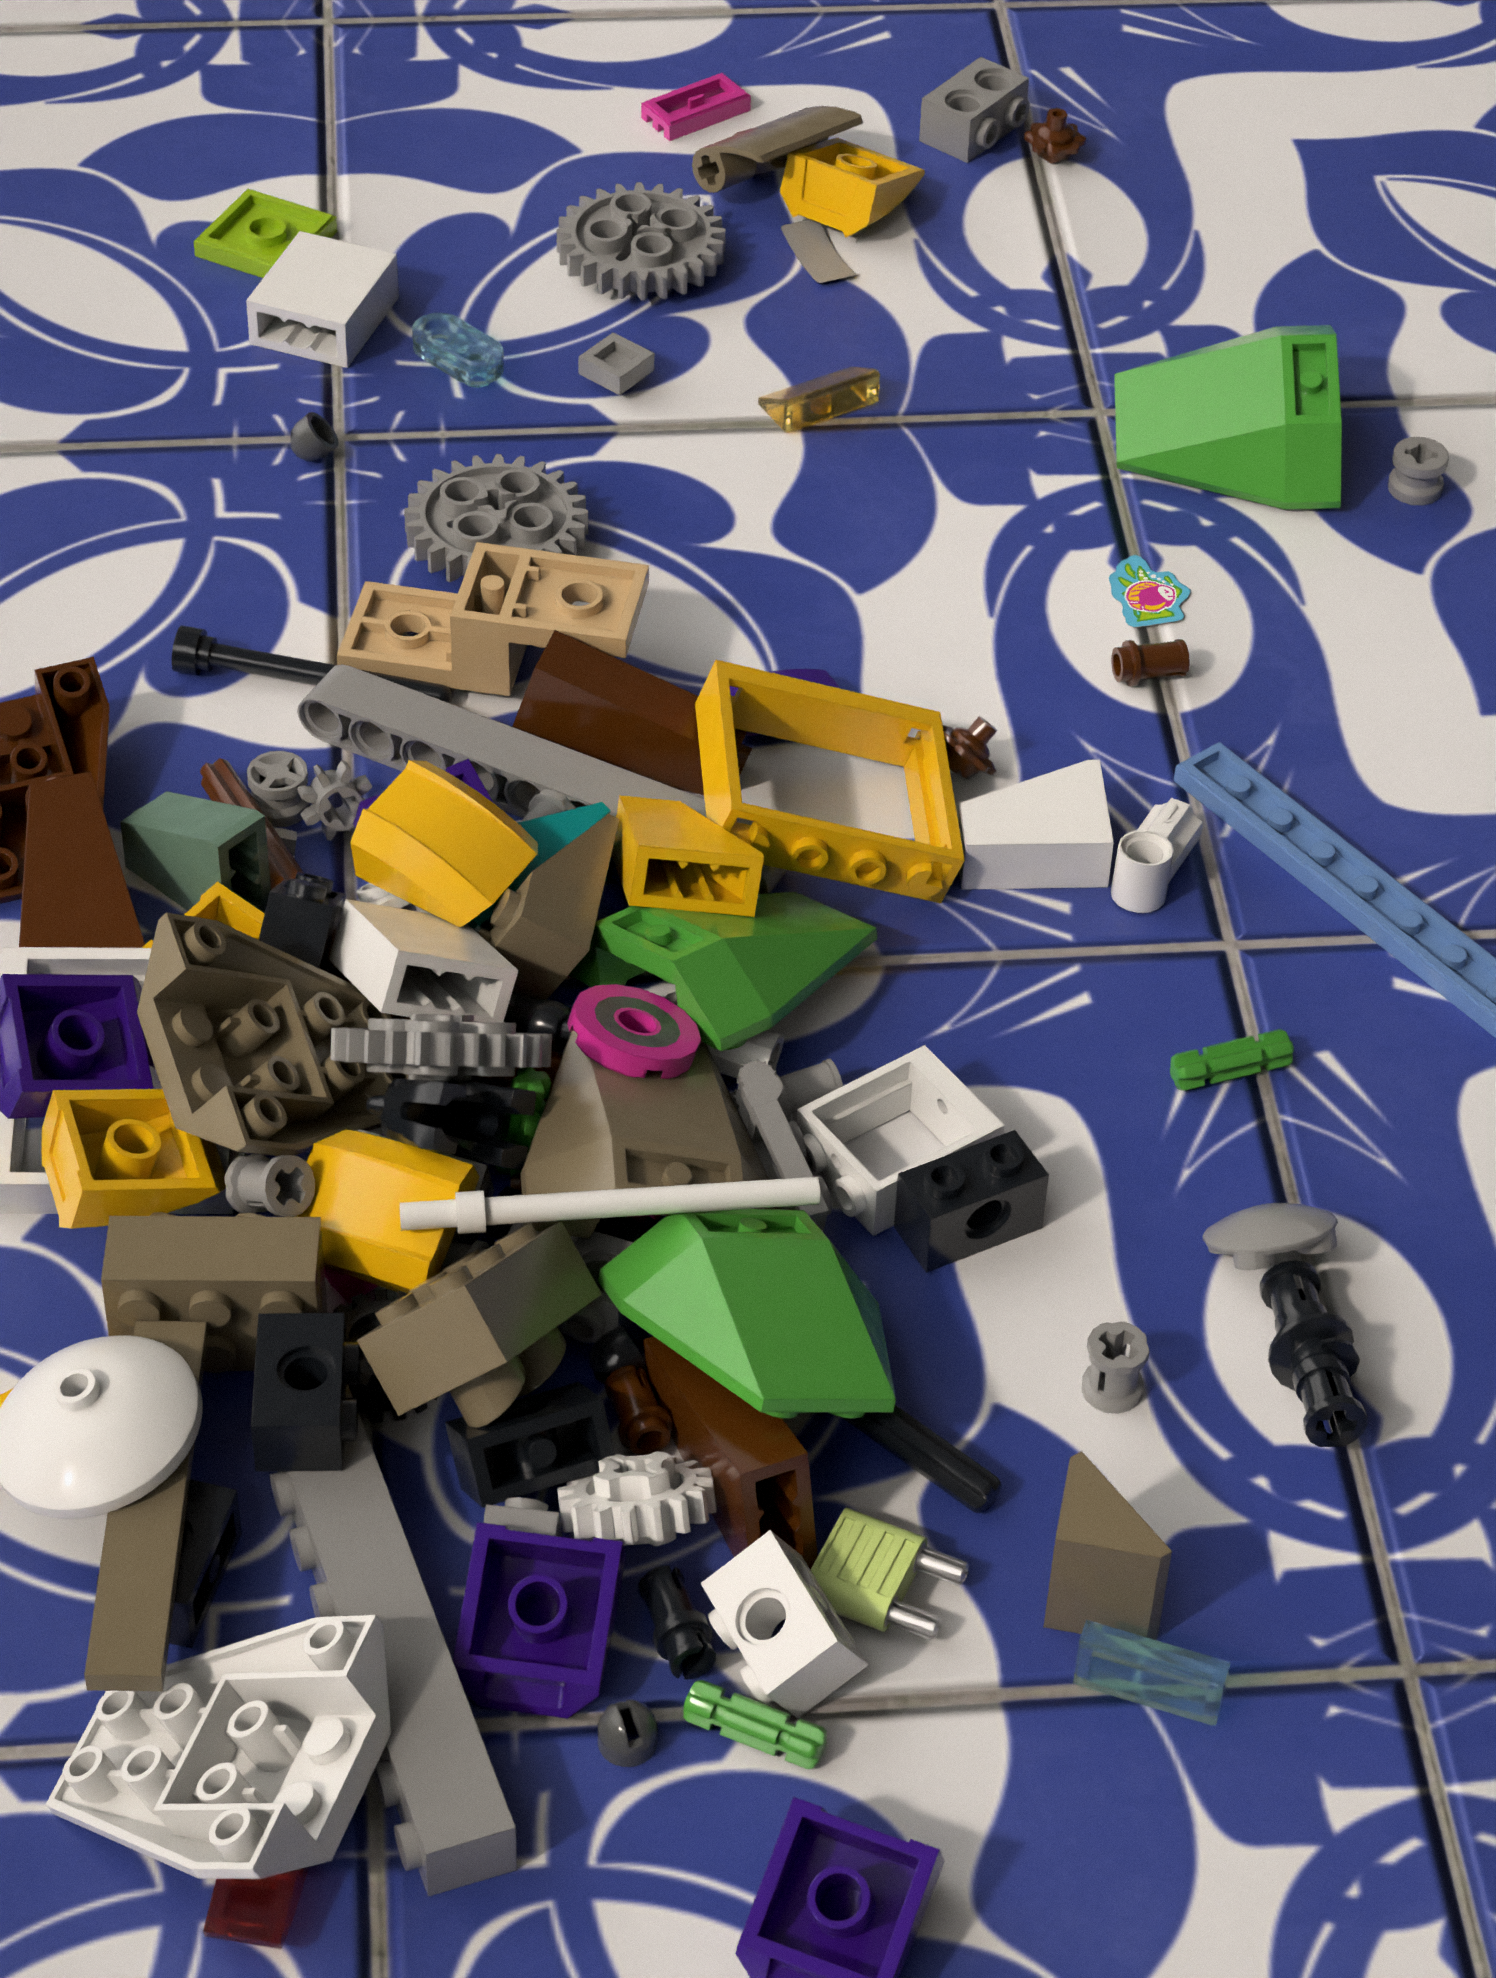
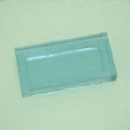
[1073,1620,1231,1726]

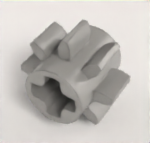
[297,760,373,841]

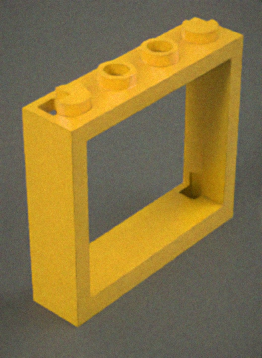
[695,660,965,903]

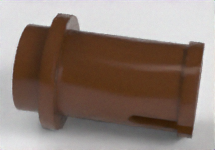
[1111,639,1190,687]
[605,1365,673,1455]

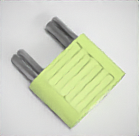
[811,1507,969,1640]

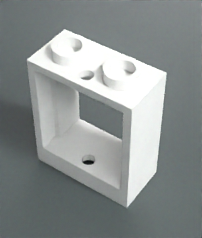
[797,1045,1005,1236]

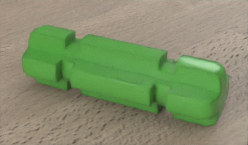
[1169,1029,1294,1091]
[495,1067,551,1177]
[683,1680,827,1769]

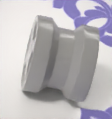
[1388,437,1449,506]
[247,751,310,827]

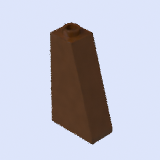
[512,630,753,795]
[19,771,145,948]
[643,1336,818,1570]

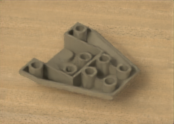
[137,912,409,1156]
[521,1031,781,1239]

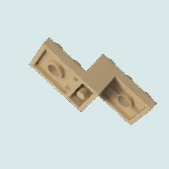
[337,542,649,696]

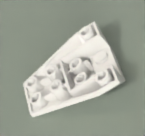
[45,1615,391,1879]

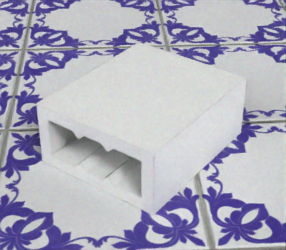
[246,231,399,368]
[329,899,519,1022]

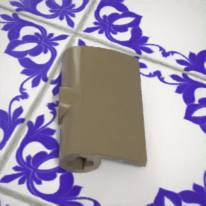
[692,106,863,193]

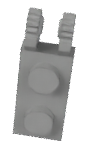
[733,1059,832,1232]

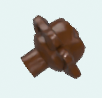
[1024,108,1086,164]
[942,716,997,779]

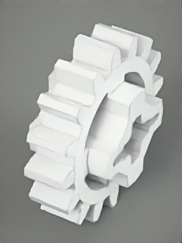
[557,1451,717,1546]

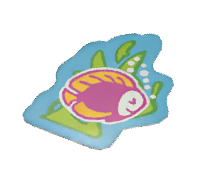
[1109,555,1190,628]

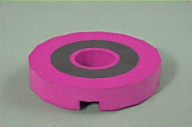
[567,984,701,1079]

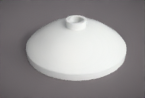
[0,1335,203,1519]

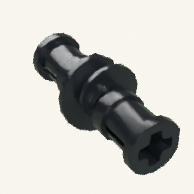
[1259,1260,1367,1447]

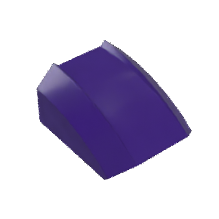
[0,974,162,1119]
[453,1522,626,1719]
[736,1796,944,1978]

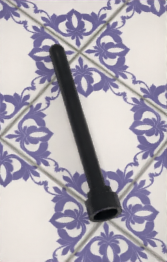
[171,625,452,703]

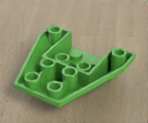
[1114,325,1342,509]
[568,892,877,1051]
[598,1209,896,1418]

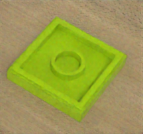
[194,189,338,278]

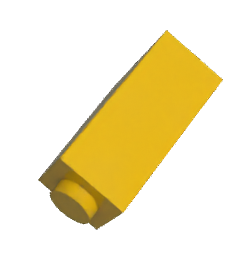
[611,795,764,917]

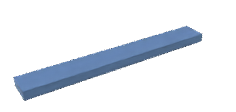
[1174,742,1496,1038]

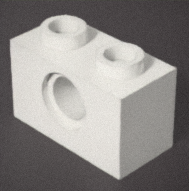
[700,1530,868,1718]

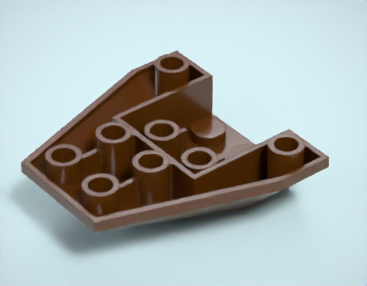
[0,657,110,904]

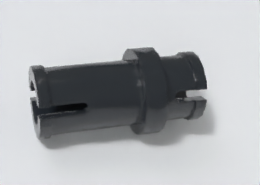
[638,1565,716,1680]

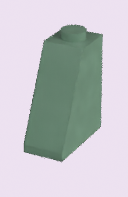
[120,791,271,913]

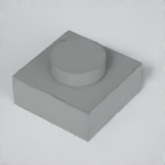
[578,332,654,395]
[483,1497,563,1537]

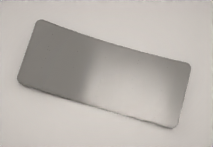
[781,219,856,283]

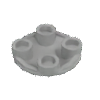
[1202,1203,1338,1270]

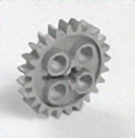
[557,182,726,301]
[404,454,588,583]
[330,1014,552,1081]

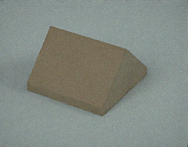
[1043,1451,1172,1646]

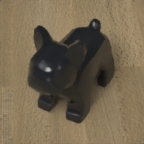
[366,1079,536,1170]

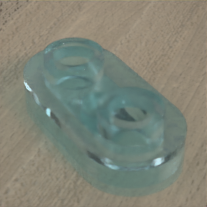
[412,313,504,387]

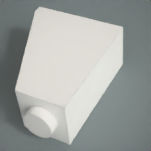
[958,760,1114,890]

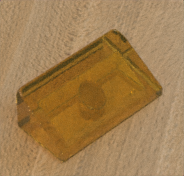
[758,367,880,433]

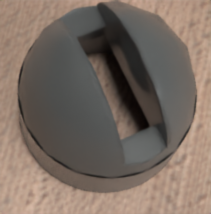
[290,412,338,461]
[598,1699,658,1767]

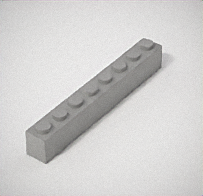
[270,1385,517,1897]

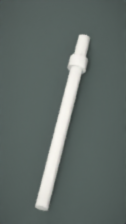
[399,1177,820,1234]

